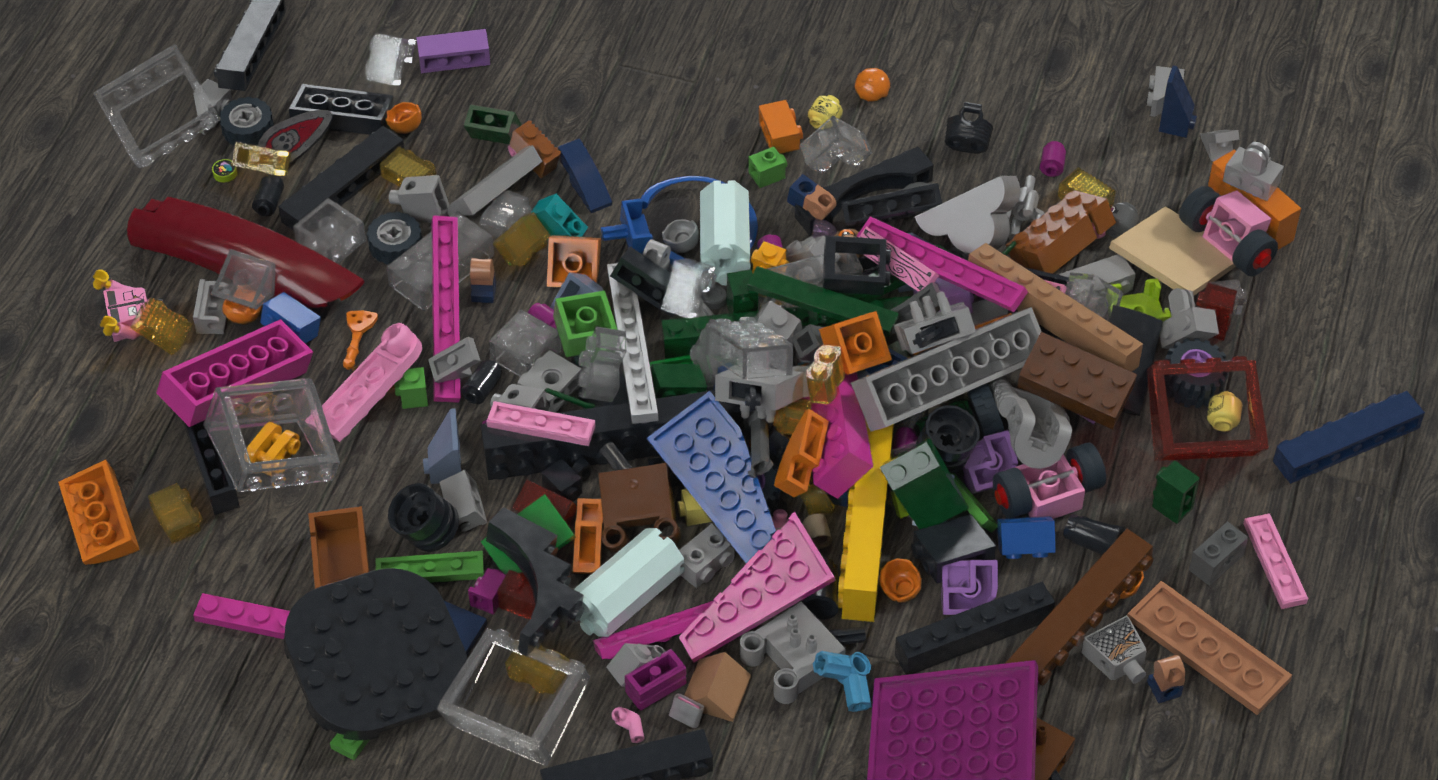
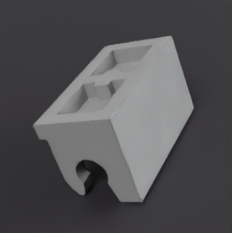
[193,279,231,334]
[439,470,487,531]

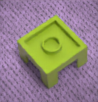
[1106,278,1171,336]

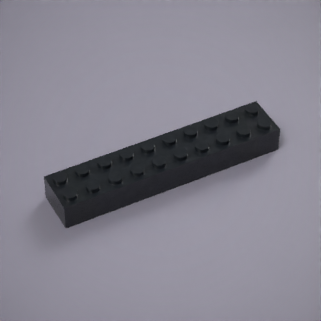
[481,390,744,480]

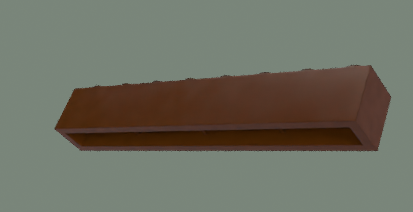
[1005,529,1154,686]

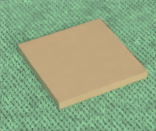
[1109,206,1236,296]

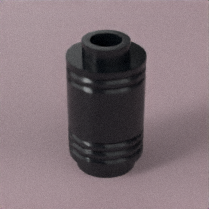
[252,174,284,216]
[462,360,502,404]

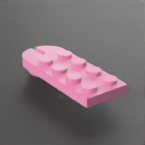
[308,323,422,442]

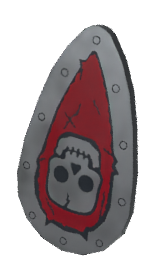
[258,110,334,169]

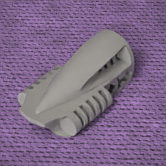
[989,376,1072,469]

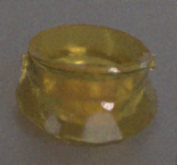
[800,476,836,516]

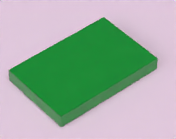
[480,494,576,585]

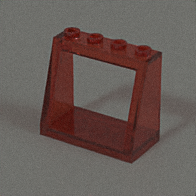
[1147,356,1268,461]

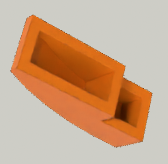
[774,409,829,497]
[573,498,604,574]

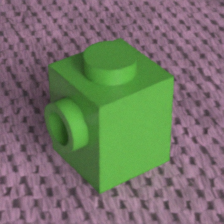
[749,147,787,188]
[394,367,428,409]

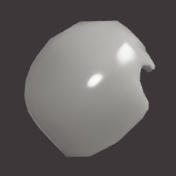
[662,219,699,253]

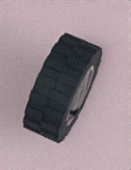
[219,97,274,148]
[367,212,422,265]
[967,383,1004,437]

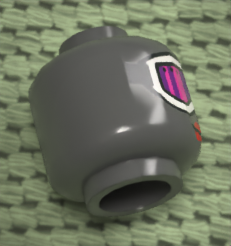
[1106,202,1139,238]

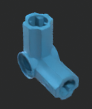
[813,651,872,712]

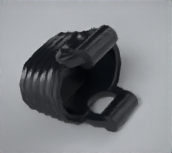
[944,102,993,154]

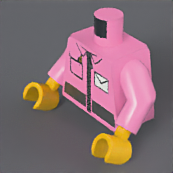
[93,270,165,342]

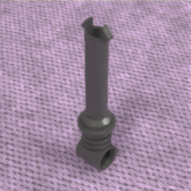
[743,407,775,478]

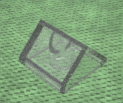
[211,249,276,310]

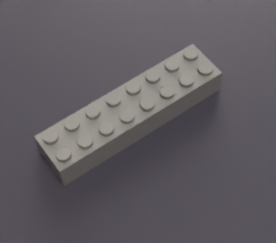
[851,307,1041,432]

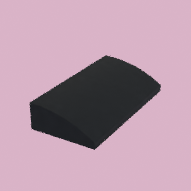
[289,84,394,135]
[1109,305,1163,416]

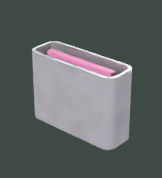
[669,694,704,728]

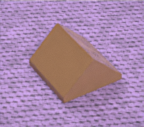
[684,652,751,722]

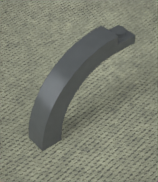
[791,282,941,362]

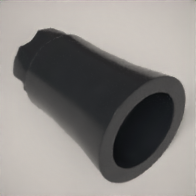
[1063,514,1125,556]
[802,558,838,620]

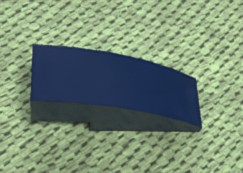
[558,138,612,213]

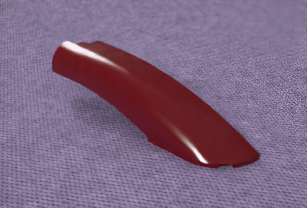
[127,197,365,308]

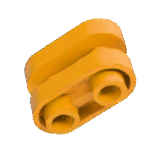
[244,422,301,476]

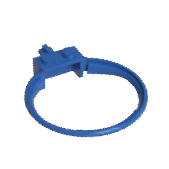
[601,176,758,273]

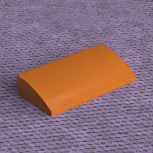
[58,460,140,565]

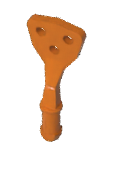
[343,310,378,370]

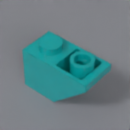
[528,194,588,237]

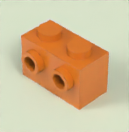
[759,100,803,154]

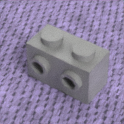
[679,523,734,589]

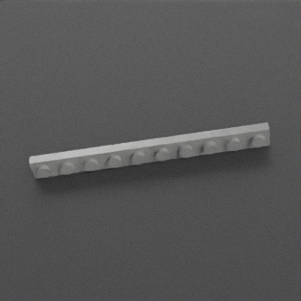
[607,263,658,424]

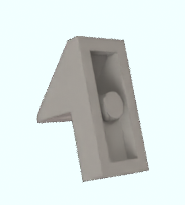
[1200,130,1240,161]
[428,337,480,383]

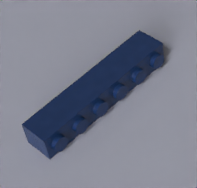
[1273,391,1425,484]

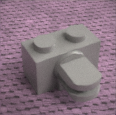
[1223,142,1284,201]
[1160,288,1219,349]

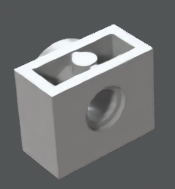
[517,350,583,413]

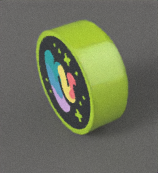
[212,159,237,183]

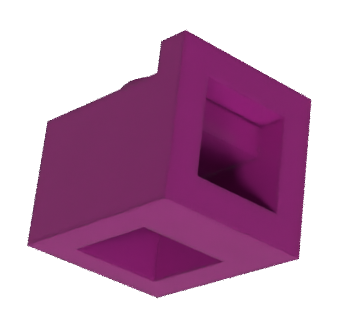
[468,568,509,615]

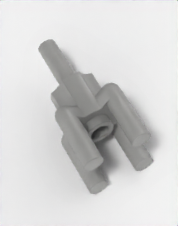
[1006,175,1045,241]

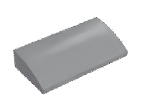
[447,145,542,216]

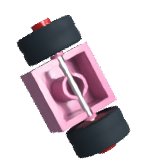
[1179,186,1278,277]
[993,443,1106,519]

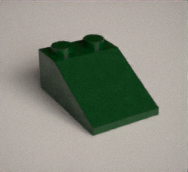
[880,438,969,530]

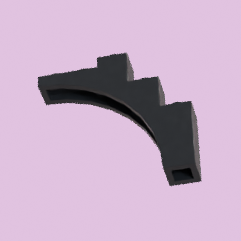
[486,507,584,656]

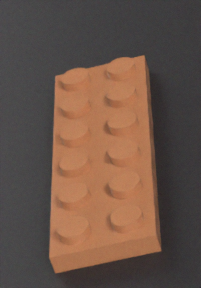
[1127,581,1292,715]

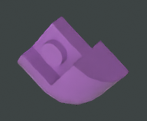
[962,430,1018,494]
[941,560,998,615]

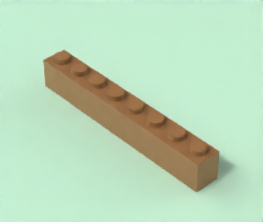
[968,243,1143,372]

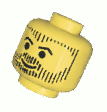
[808,95,843,131]
[1207,391,1243,432]

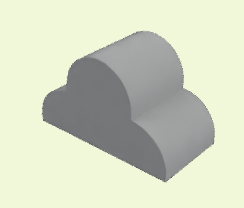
[915,176,1020,253]

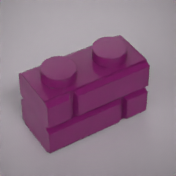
[625,649,686,711]

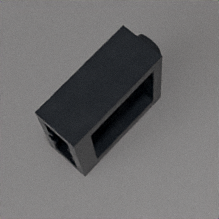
[823,235,891,296]

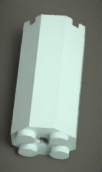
[700,180,751,286]
[574,528,684,637]

